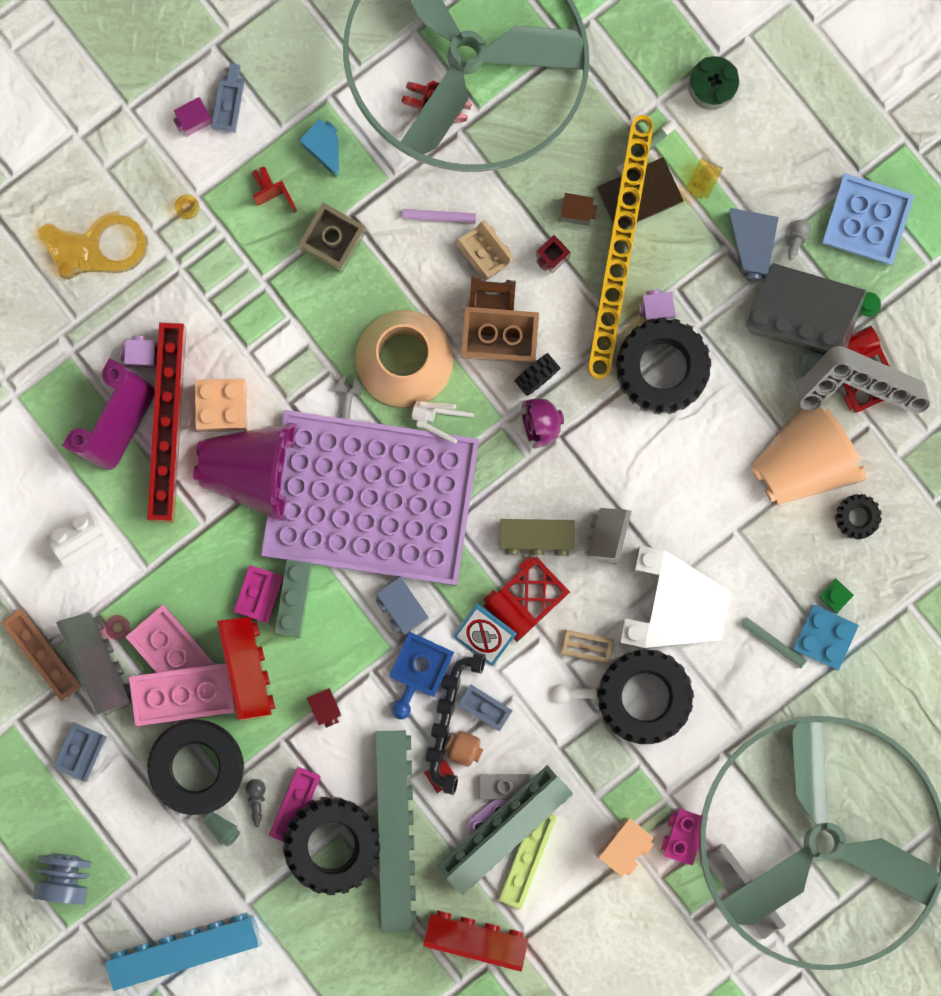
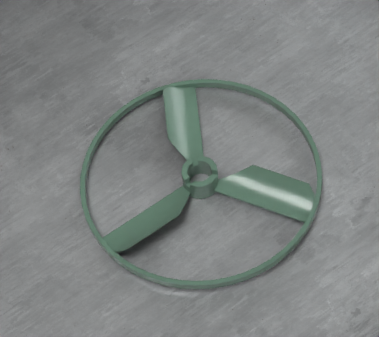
[343,0,589,172]
[699,716,941,970]

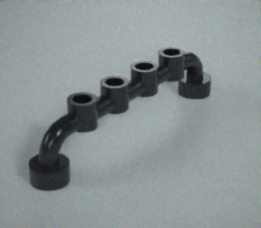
[425,653,486,795]

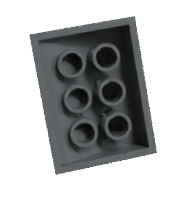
[746,263,867,354]
[56,612,132,716]

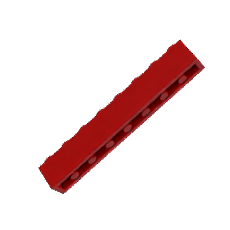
[147,322,186,523]

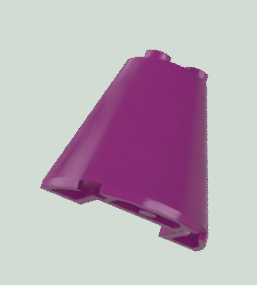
[193,423,297,521]

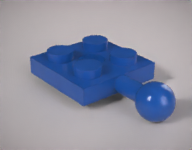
[389,631,455,720]

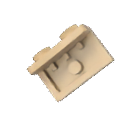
[455,220,514,281]

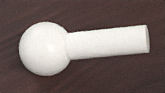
[551,684,598,704]

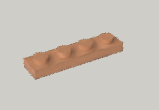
[1,608,82,702]

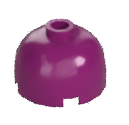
[521,398,564,449]

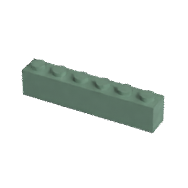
[437,765,573,895]

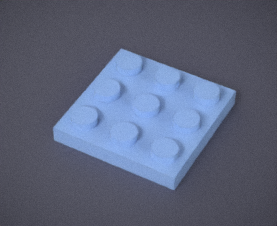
[822,173,915,266]

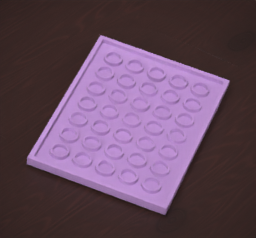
[261,410,479,586]

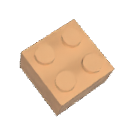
[195,379,248,432]
[596,818,654,877]

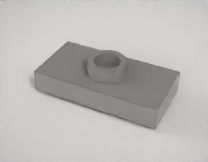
[480,774,530,799]

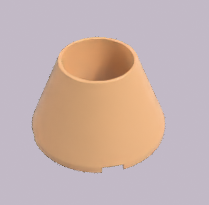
[355,310,453,408]

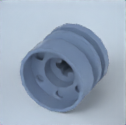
[33,853,91,905]

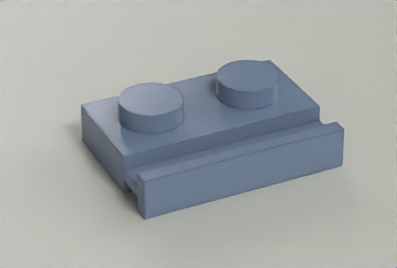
[53,722,107,782]

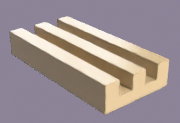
[560,629,614,664]

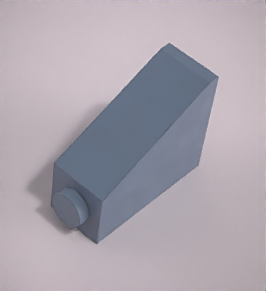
[728,208,779,281]

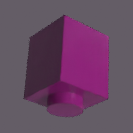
[173,97,212,137]

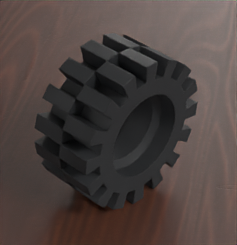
[514,353,561,396]
[835,494,882,539]

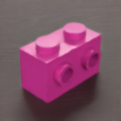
[660,808,708,866]

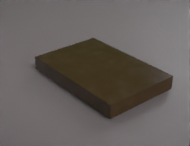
[597,157,684,229]

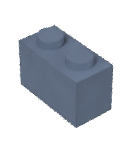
[375,576,429,635]

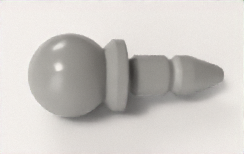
[788,220,810,261]

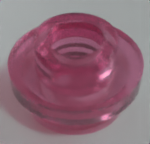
[105,615,131,640]

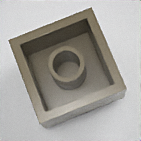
[298,202,366,273]

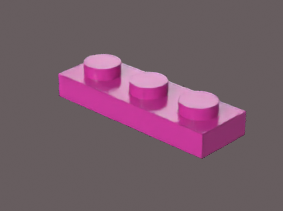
[268,766,321,842]

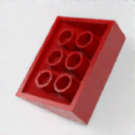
[217,617,276,721]
[423,910,528,972]

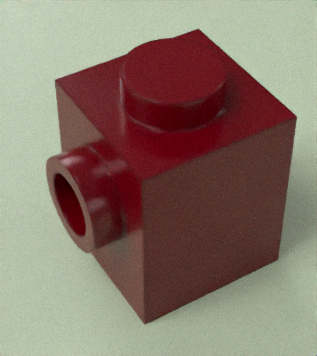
[535,235,571,273]
[307,688,342,728]

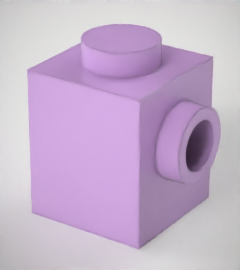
[638,289,676,321]
[120,336,157,368]

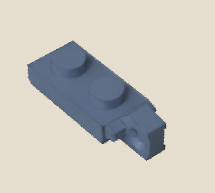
[211,63,244,133]

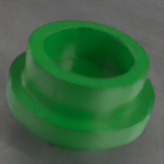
[859,292,881,317]

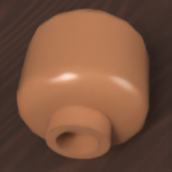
[445,731,483,767]

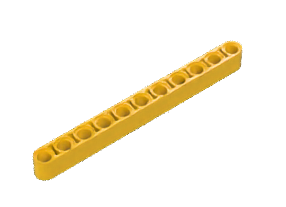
[588,115,653,380]

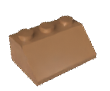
[461,307,539,364]

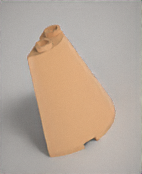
[751,404,867,505]

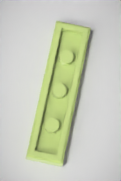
[498,814,557,909]

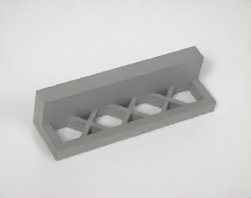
[707,844,786,939]

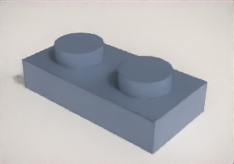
[458,684,513,732]

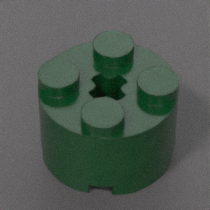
[688,56,739,110]

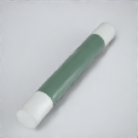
[616,120,676,175]

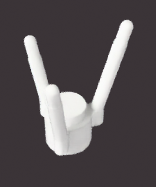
[412,401,474,444]

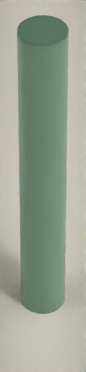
[741,617,807,668]

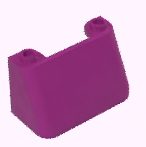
[62,358,155,470]

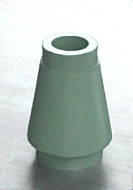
[203,812,240,847]

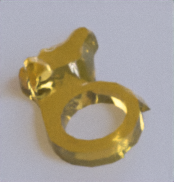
[38,211,148,280]

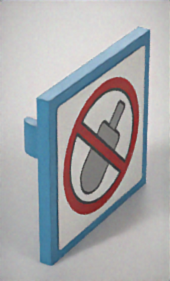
[453,604,517,666]

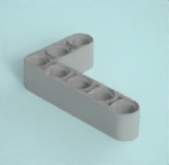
[797,346,930,413]

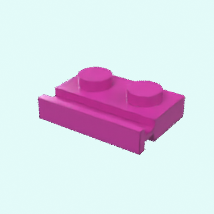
[234,565,284,624]

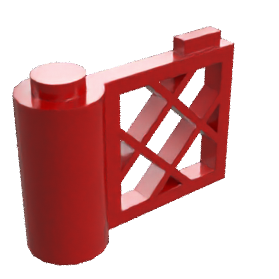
[843,325,890,413]
[483,556,570,642]

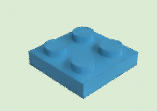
[793,605,859,670]

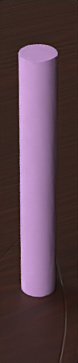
[402,209,476,223]

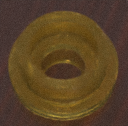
[175,194,200,219]

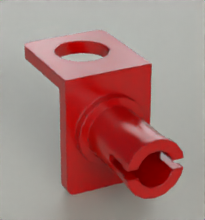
[252,167,297,213]

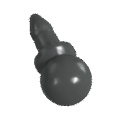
[246,779,266,828]

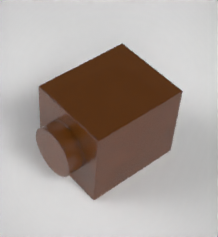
[560,193,598,226]

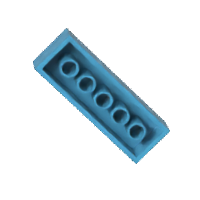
[105,912,262,991]

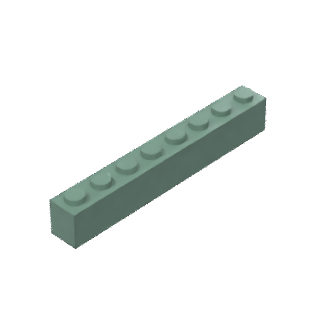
[376,730,417,933]

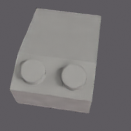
[584,508,632,565]

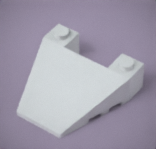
[619,545,731,649]

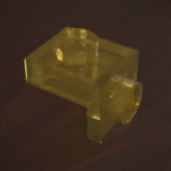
[686,157,723,198]

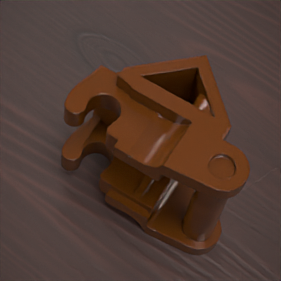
[469,277,516,310]

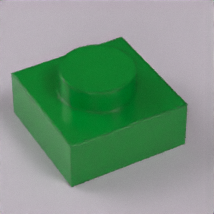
[819,578,854,614]

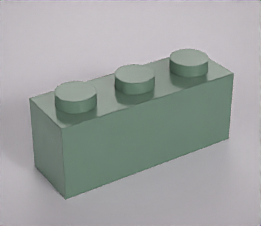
[275,559,313,638]

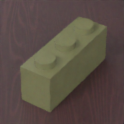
[500,519,575,556]

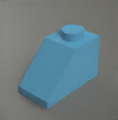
[300,119,339,177]

